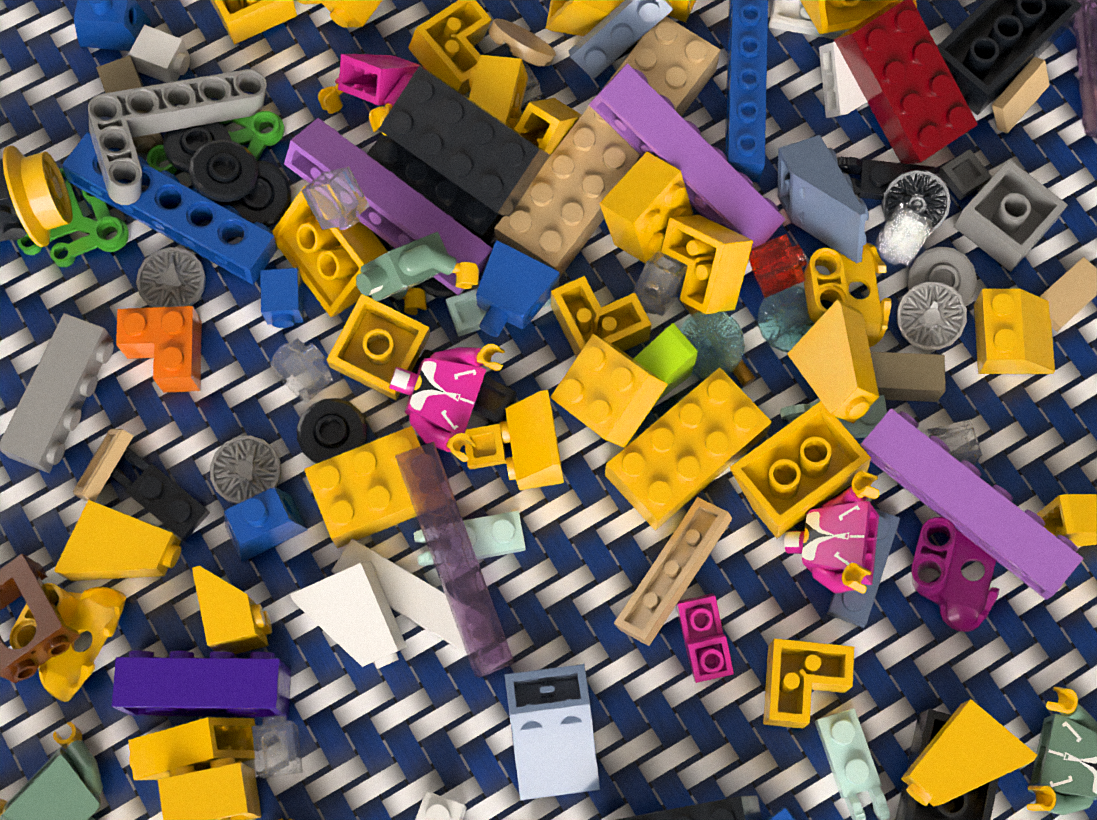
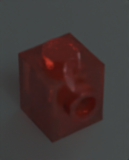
[748,234,807,298]

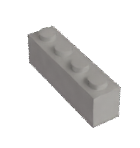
[0,313,114,474]

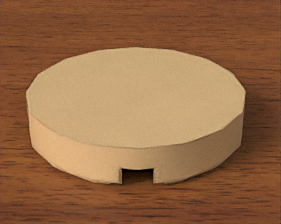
[488,18,556,67]

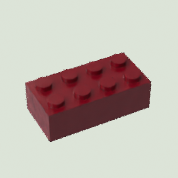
[834,0,978,164]

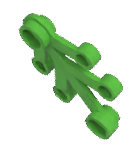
[147,111,285,174]
[17,168,129,267]

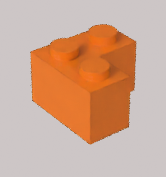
[116,306,202,393]

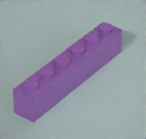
[588,63,785,254]
[284,118,493,296]
[861,408,1084,600]

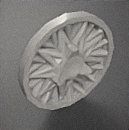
[907,246,977,306]
[136,247,206,308]
[897,282,967,350]
[210,436,281,504]

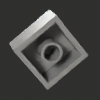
[953,159,1068,272]

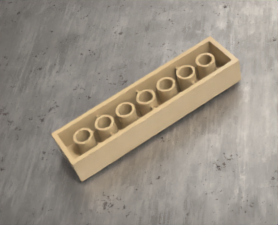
[495,16,720,277]

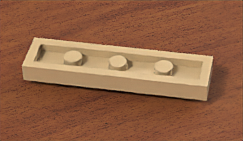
[614,497,733,646]

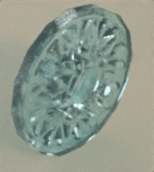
[757,286,823,352]
[680,311,745,379]

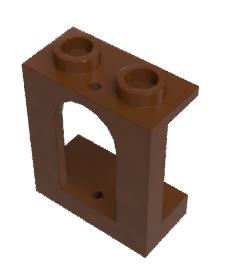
[0,554,81,683]

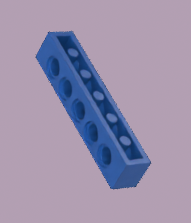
[725,0,768,182]
[62,132,277,285]

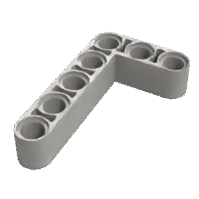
[88,69,267,205]

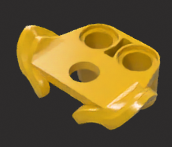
[803,243,891,348]
[9,583,126,702]

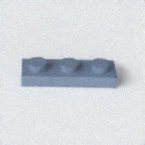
[568,0,673,79]
[827,509,900,628]

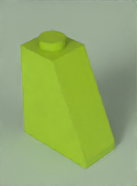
[634,323,698,402]

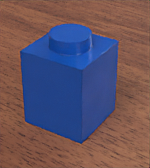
[260,268,304,328]

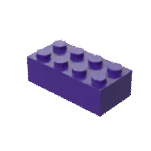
[111,650,291,718]

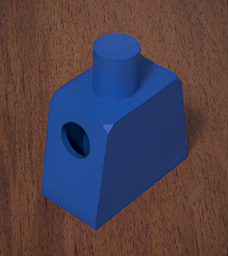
[74,0,151,51]
[476,240,560,337]
[224,487,308,562]

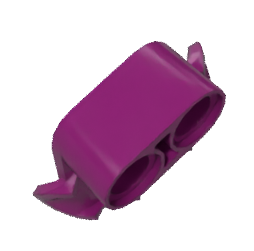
[911,517,1000,632]

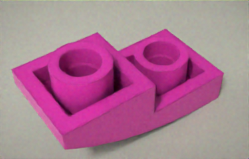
[676,593,734,683]

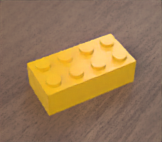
[605,367,772,531]

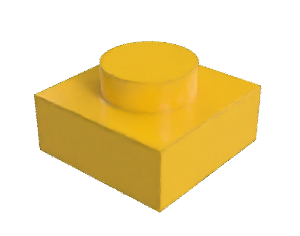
[465,424,506,469]

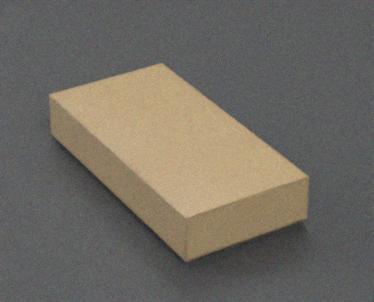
[992,57,1050,133]
[1040,257,1097,332]
[73,429,133,502]

